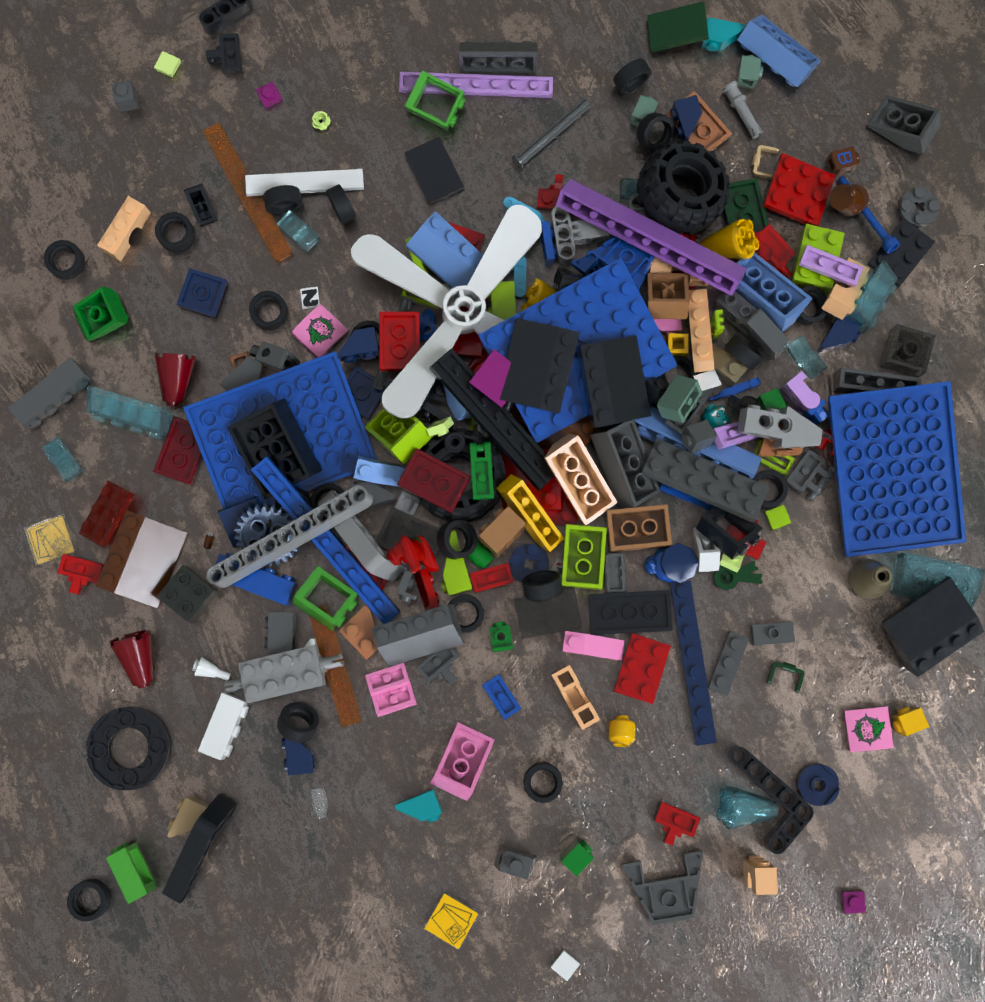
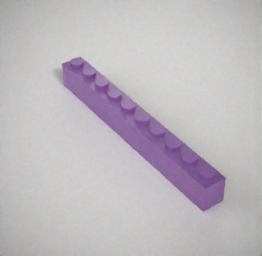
[556,179,747,296]

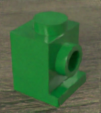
[489,621,513,653]

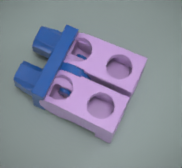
[779,371,829,425]

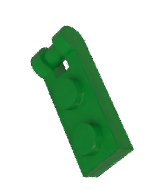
[470,442,494,500]

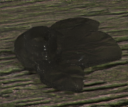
[727,395,762,421]

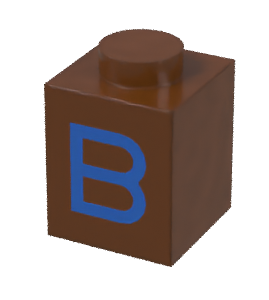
[826,146,860,176]

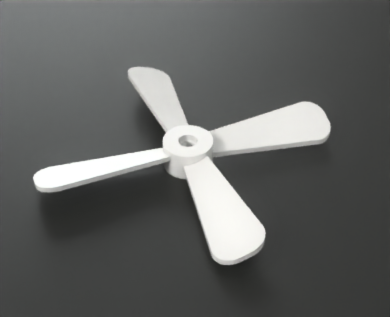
[351,205,542,418]

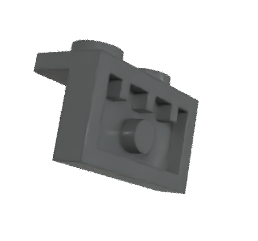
[396,570,417,604]

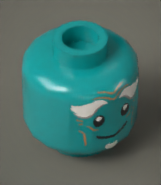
[701,404,730,429]

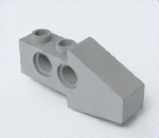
[737,405,823,449]

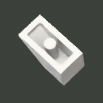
[693,527,720,572]

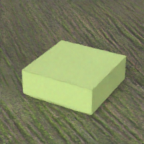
[154,51,181,78]

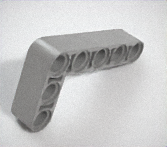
[317,490,408,582]

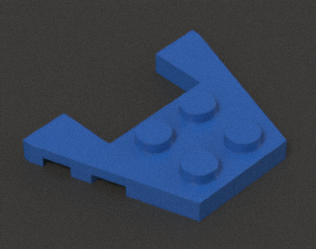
[571,236,655,292]

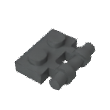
[786,449,835,502]

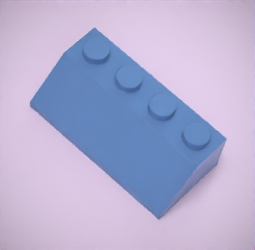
[737,14,821,87]
[405,211,483,289]
[736,252,812,332]

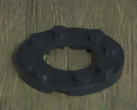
[86,707,170,791]

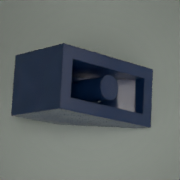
[817,316,861,353]

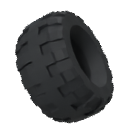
[636,141,730,235]
[417,428,506,522]

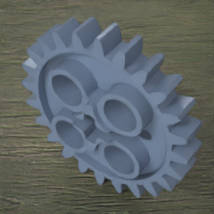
[234,503,298,567]

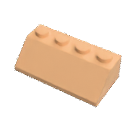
[544,433,617,526]

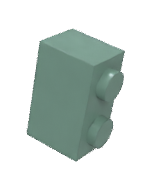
[657,375,702,423]

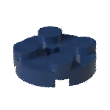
[509,544,549,582]
[796,763,840,806]

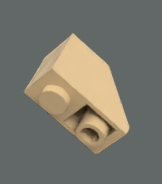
[167,796,209,838]

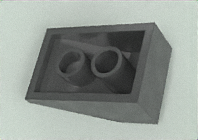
[867,95,942,155]

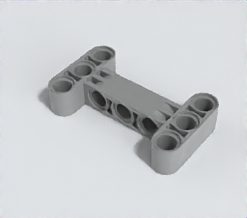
[551,193,646,266]

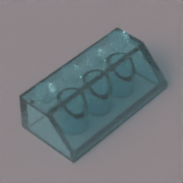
[87,385,175,440]
[890,552,985,608]

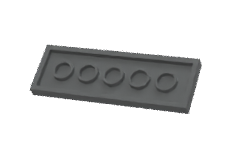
[641,438,769,523]

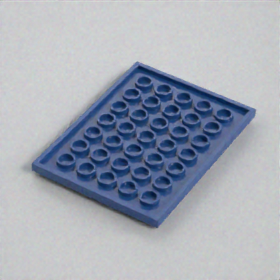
[478,258,678,443]
[183,351,377,508]
[828,381,966,557]

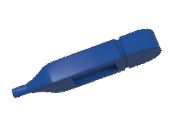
[709,377,761,401]

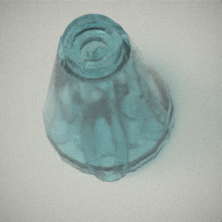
[717,786,778,829]

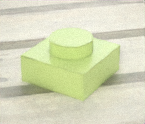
[426,416,454,436]
[720,552,745,572]

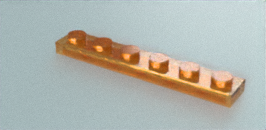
[309,604,362,727]

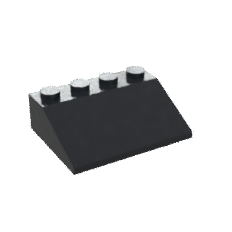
[500,318,580,414]
[576,336,651,428]
[227,398,322,499]
[882,576,984,677]

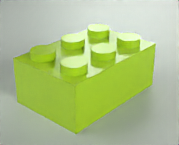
[790,224,845,295]
[365,408,433,465]
[561,524,607,590]

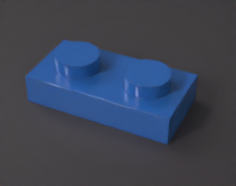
[540,221,557,266]
[482,674,522,720]

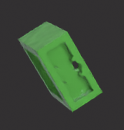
[405,71,466,131]
[292,566,358,631]
[106,842,158,904]

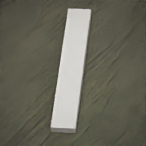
[245,169,364,196]

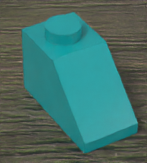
[701,17,746,51]
[394,788,443,823]

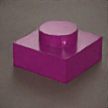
[256,81,282,109]
[841,890,866,914]

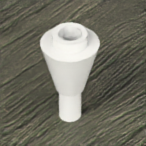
[192,657,231,681]

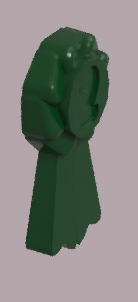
[713,561,763,590]

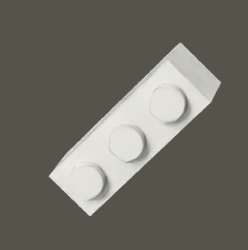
[198,692,249,760]

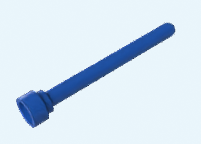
[838,176,900,254]

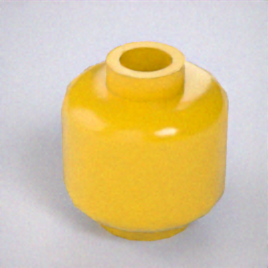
[609,715,636,747]

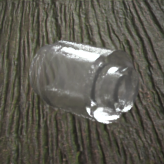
[307,787,331,819]

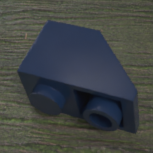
[670,95,702,141]
[338,327,379,363]
[282,738,316,776]

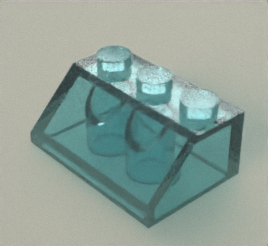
[847,261,898,333]

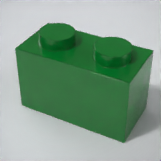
[559,838,594,877]

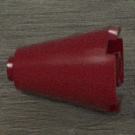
[155,353,196,406]
[109,630,153,689]

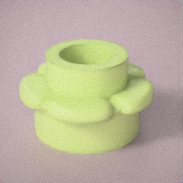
[312,111,331,130]

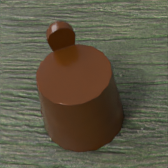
[829,184,869,216]

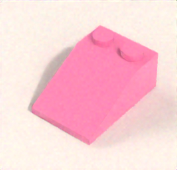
[430,722,495,801]

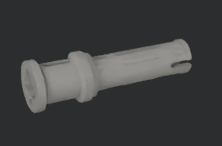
[722,81,763,139]

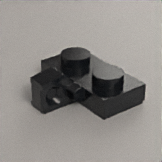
[206,33,243,74]

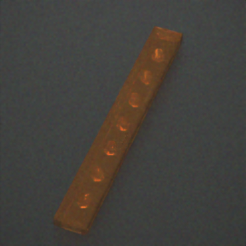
[202,122,293,263]

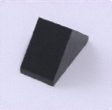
[184,184,217,226]

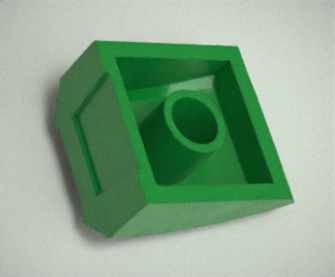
[73,287,129,342]

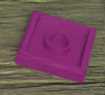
[469,349,511,407]

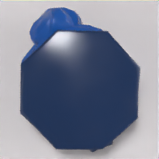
[644,543,699,583]

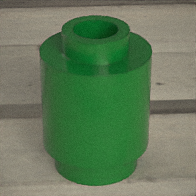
[468,540,494,569]

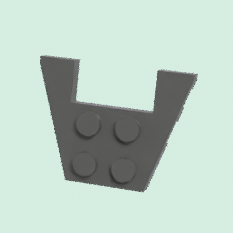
[622,850,703,925]

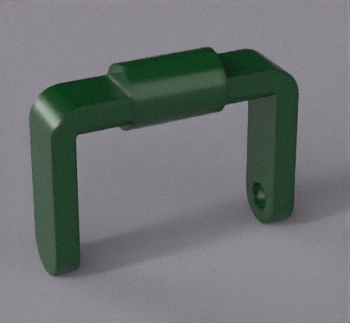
[767,662,805,693]

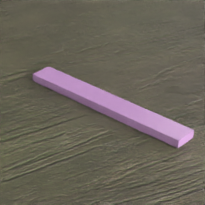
[399,72,553,98]

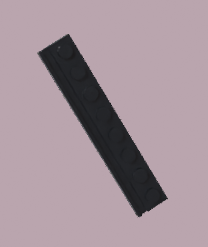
[429,348,555,491]

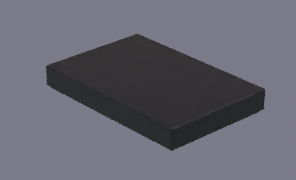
[404,137,464,205]

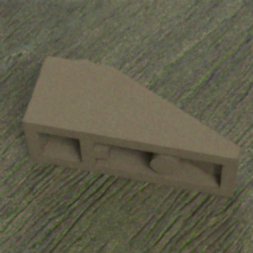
[688,343,748,387]

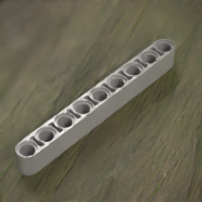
[206,485,373,588]

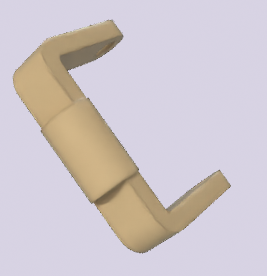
[751,145,779,180]

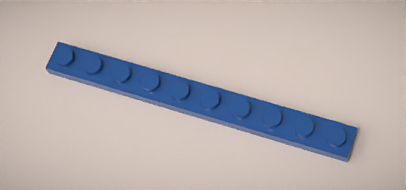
[251,456,400,624]

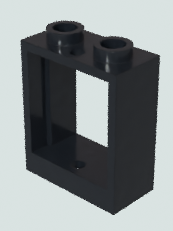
[696,506,763,560]

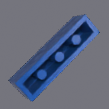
[215,552,298,606]

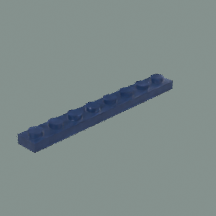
[670,580,717,746]

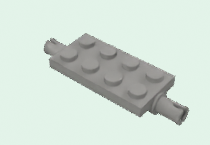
[224,644,344,704]

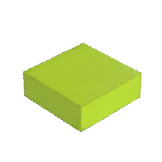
[764,505,791,531]

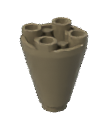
[848,559,892,600]

